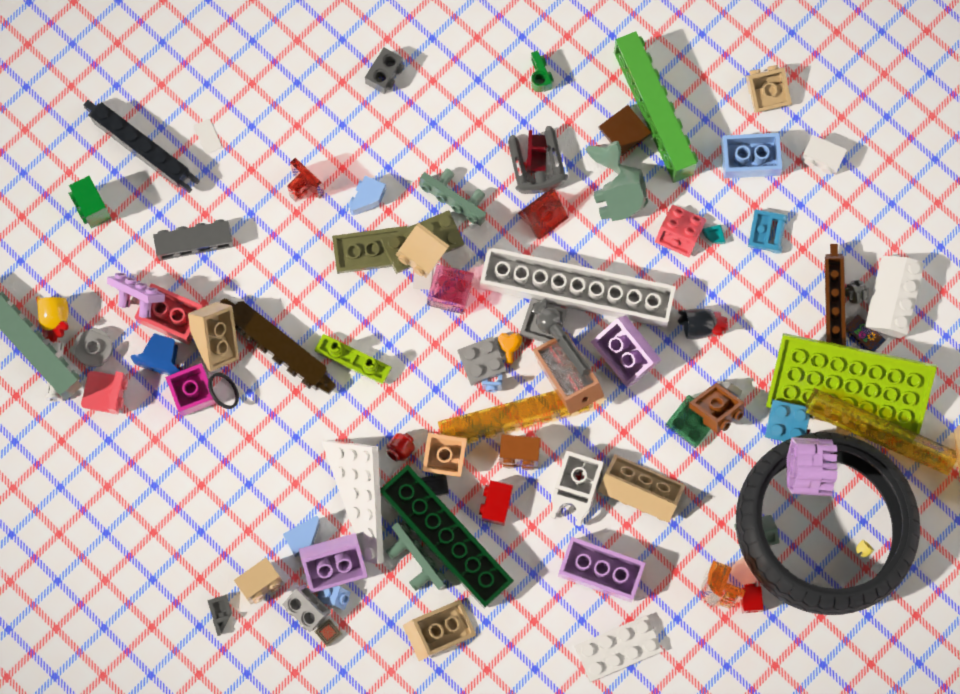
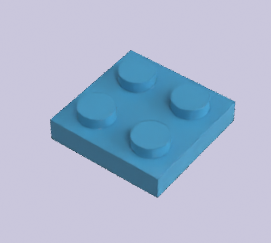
[765,399,811,441]

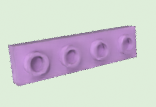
[107,273,165,318]

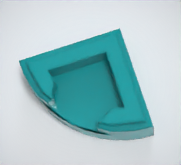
[702,224,726,244]

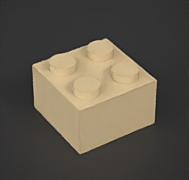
[234,557,283,604]

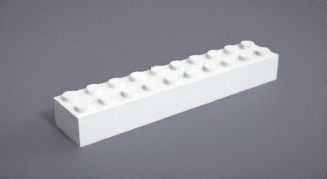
[480,247,676,328]

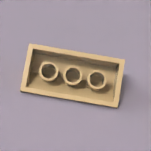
[598,454,686,523]

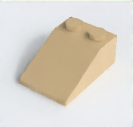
[396,222,449,278]
[188,302,239,372]
[403,600,476,661]

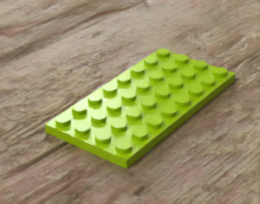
[766,333,937,439]

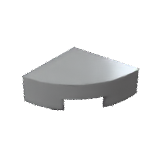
[717,381,742,397]

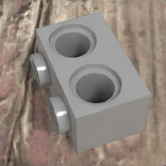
[282,584,331,632]

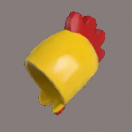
[36,296,69,342]

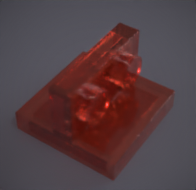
[287,158,324,202]
[518,188,569,240]

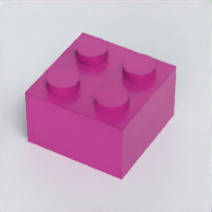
[165,363,217,417]

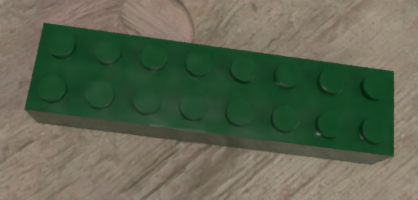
[380,465,514,609]

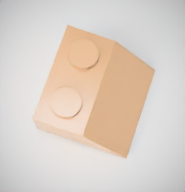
[422,432,467,477]

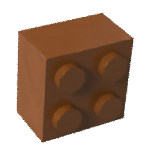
[499,434,540,470]

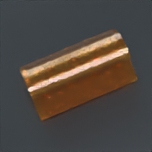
[701,560,745,609]

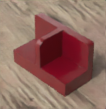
[527,130,547,173]

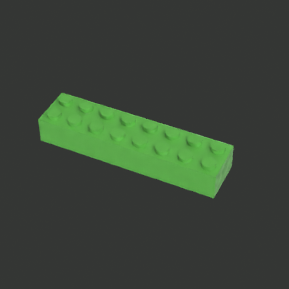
[614,31,698,183]

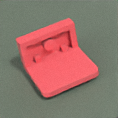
[81,371,128,415]

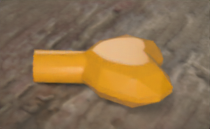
[498,333,522,364]

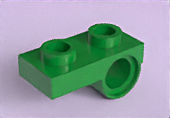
[531,50,554,92]

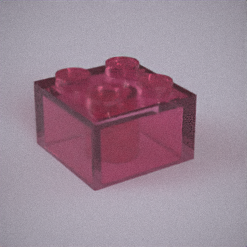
[427,264,474,315]

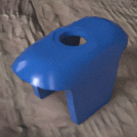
[130,333,180,376]

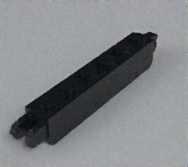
[83,100,200,193]

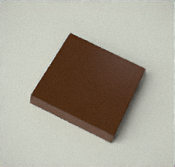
[598,105,651,156]

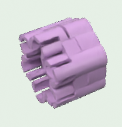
[787,437,838,496]

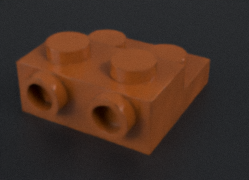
[689,383,744,433]

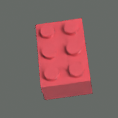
[135,283,203,345]

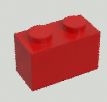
[479,480,513,526]

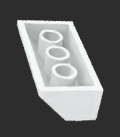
[864,256,925,339]

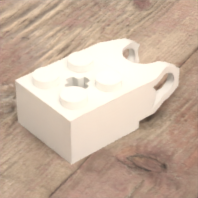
[550,451,605,527]

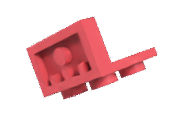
[655,205,707,257]

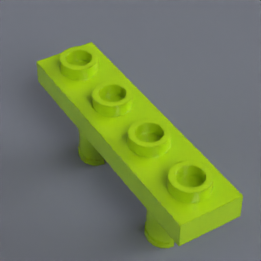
[314,334,392,385]

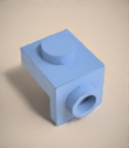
[317,586,351,610]

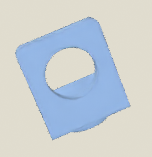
[482,374,503,393]

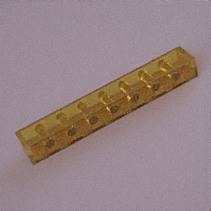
[806,388,957,475]
[438,390,593,444]

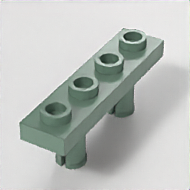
[419,168,486,226]
[386,522,447,591]

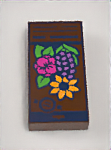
[846,314,886,352]

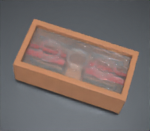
[533,332,604,415]

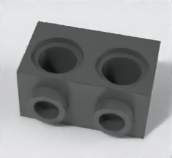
[365,47,405,94]

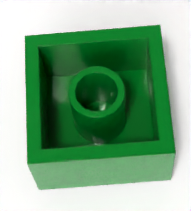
[68,176,112,229]

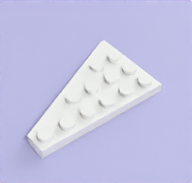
[322,440,384,564]

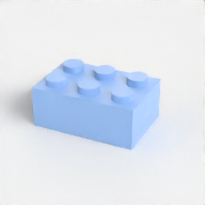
[721,133,782,179]

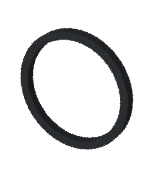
[208,373,239,409]

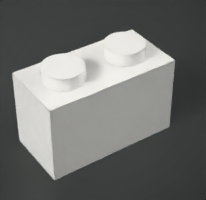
[801,135,847,175]

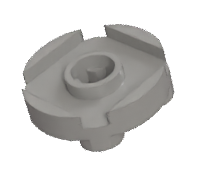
[74,328,113,367]

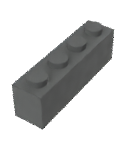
[153,219,234,261]

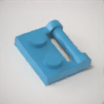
[748,209,788,254]

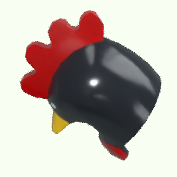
[677,309,728,340]

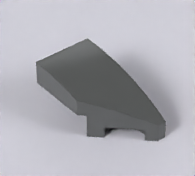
[207,594,232,636]

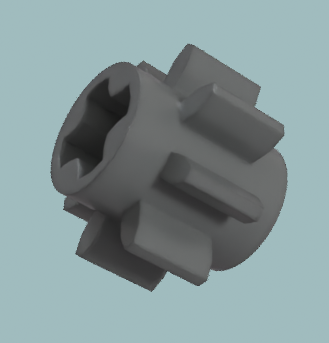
[845,280,869,304]

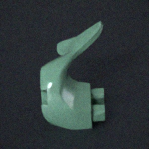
[586,141,648,221]

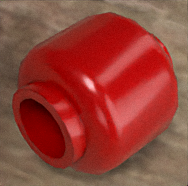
[386,433,415,462]

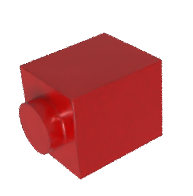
[740,583,764,614]

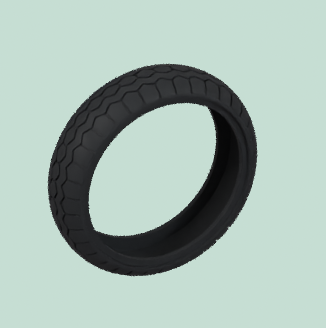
[735,432,920,615]

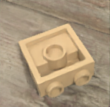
[745,65,792,113]

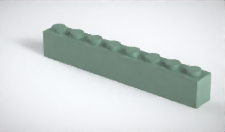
[0,291,82,401]

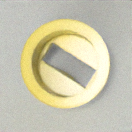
[856,540,874,557]

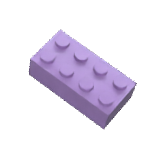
[558,536,646,603]

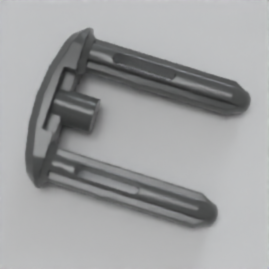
[508,126,568,194]

